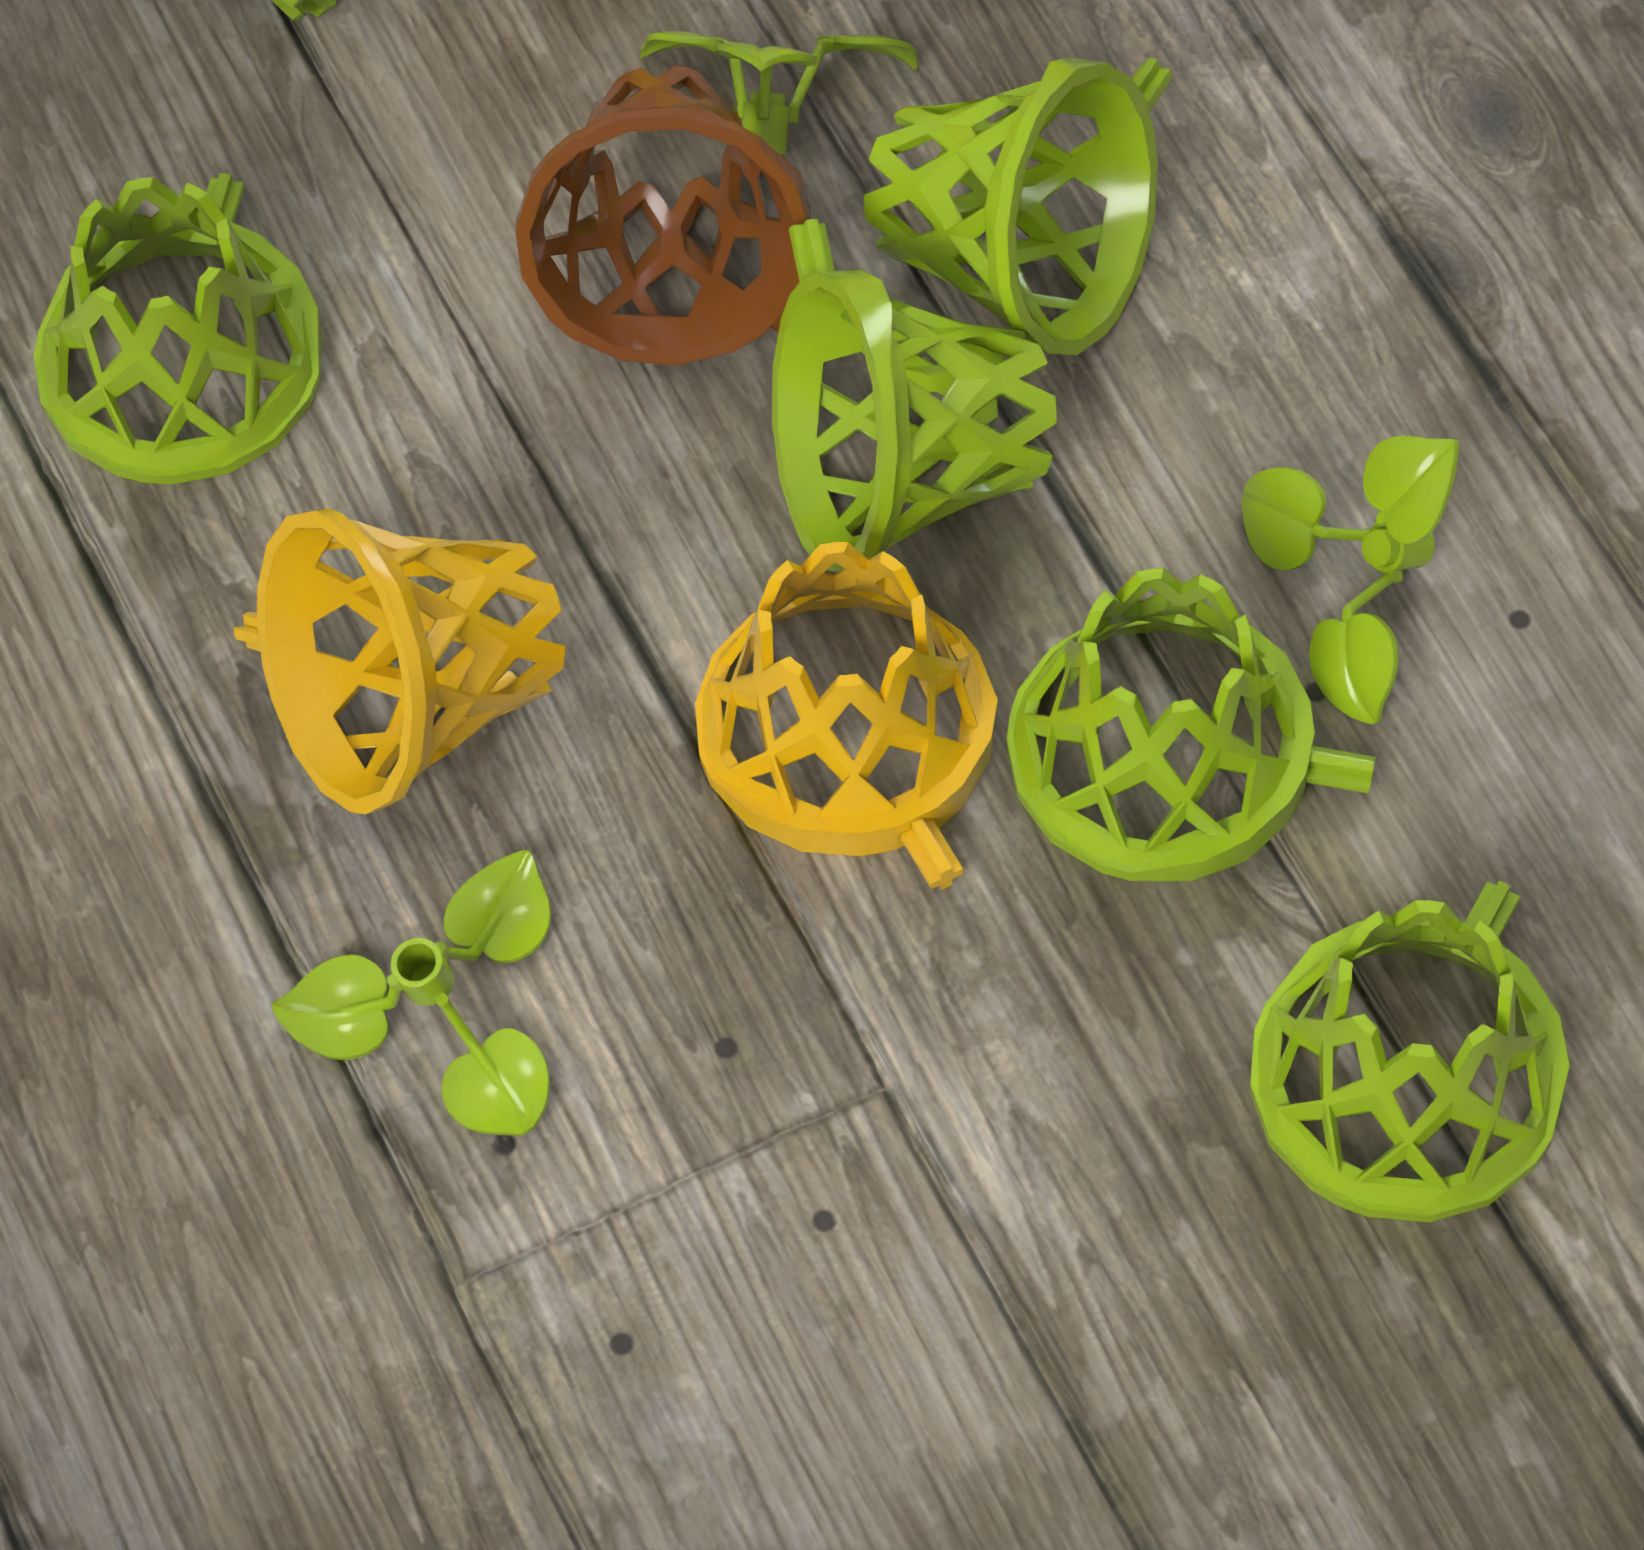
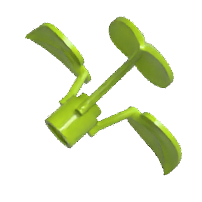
[640,31,918,155]
[1241,435,1460,724]
[271,850,552,1136]

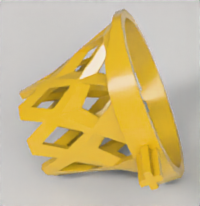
[234,507,566,815]
[695,542,998,890]

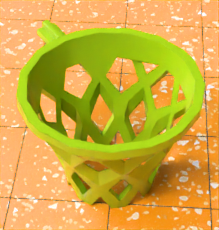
[863,57,1173,355]
[33,173,323,485]
[772,219,1057,572]
[1006,567,1376,882]
[1249,881,1570,1223]

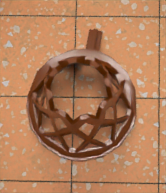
[515,65,811,366]

